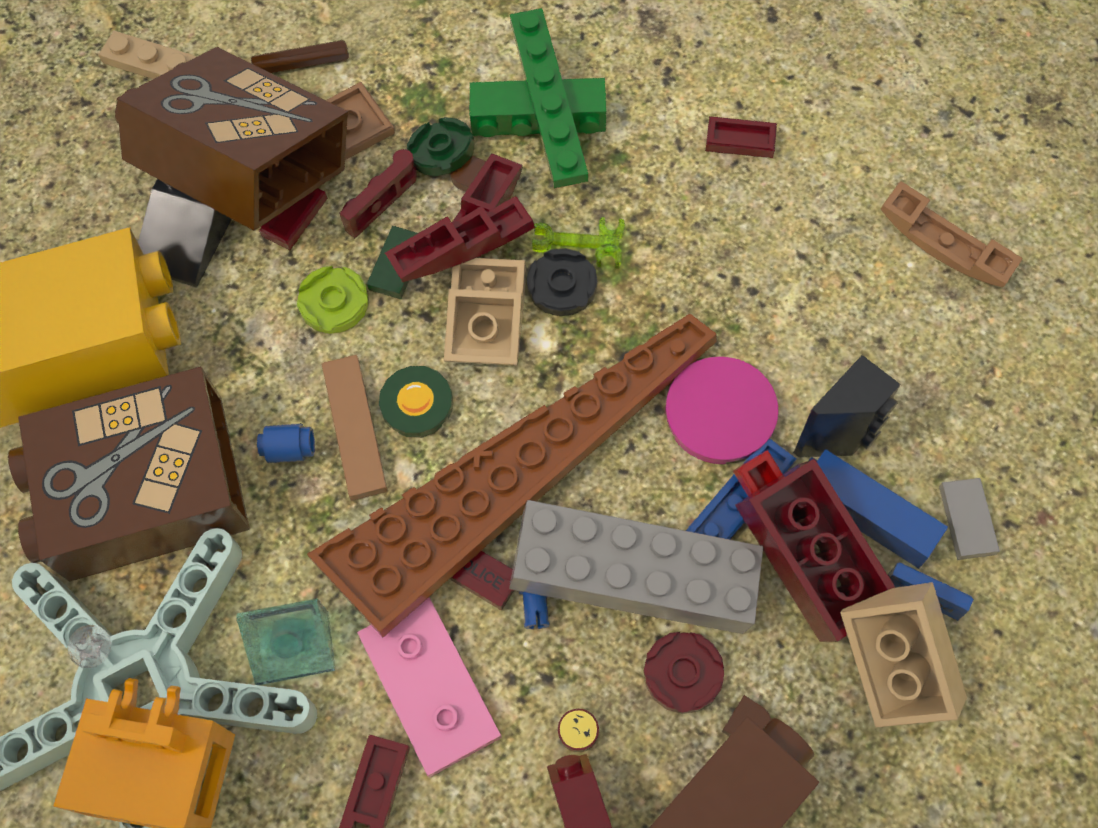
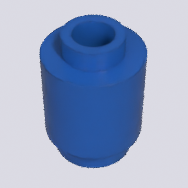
[257,423,315,463]

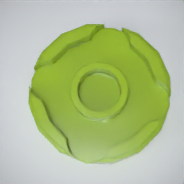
[297,266,369,334]

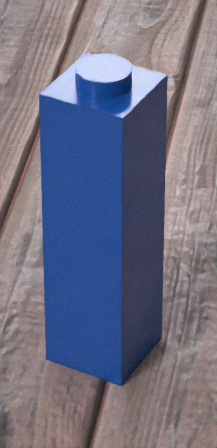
[809,449,948,569]

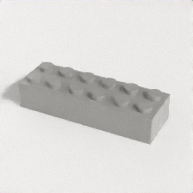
[509,500,763,634]

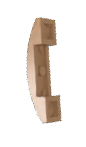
[881,181,1023,287]

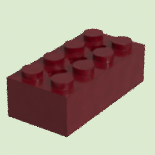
[735,458,896,642]

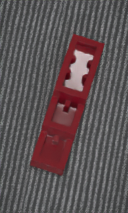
[385,196,536,282]

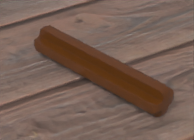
[251,40,349,73]

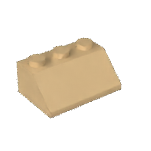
[840,582,967,727]

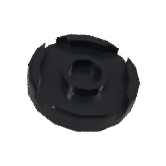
[527,248,598,316]

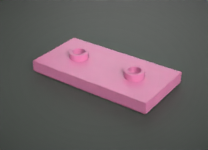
[357,597,502,778]

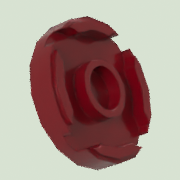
[643,632,724,714]

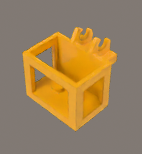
[53,678,235,828]

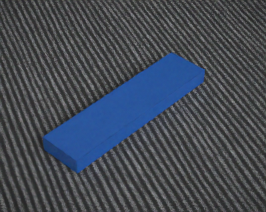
[686,439,797,540]

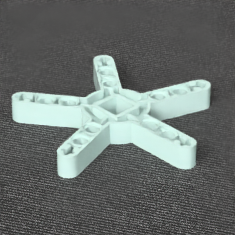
[0,528,317,828]

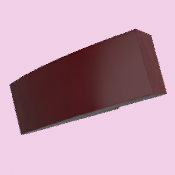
[452,153,523,258]

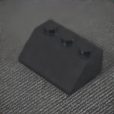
[793,355,901,458]

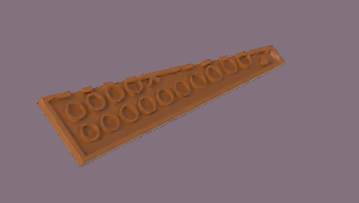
[307,314,717,638]

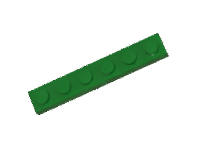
[510,8,589,189]

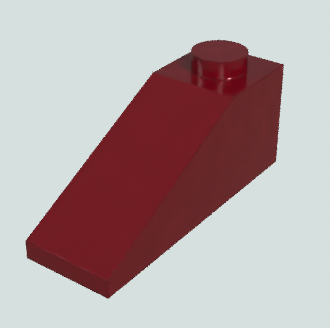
[547,754,612,828]

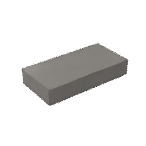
[939,478,1000,560]

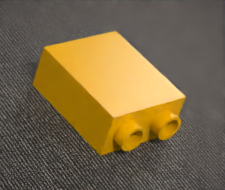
[0,227,181,428]

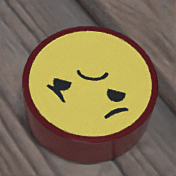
[558,708,599,752]

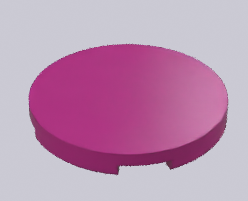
[665,357,779,464]

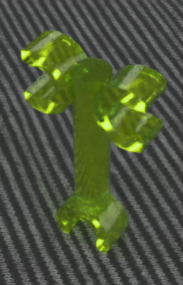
[532,217,625,269]

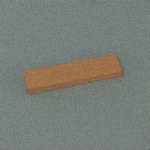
[321,355,388,501]

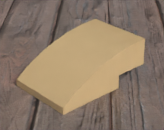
[444,258,527,366]

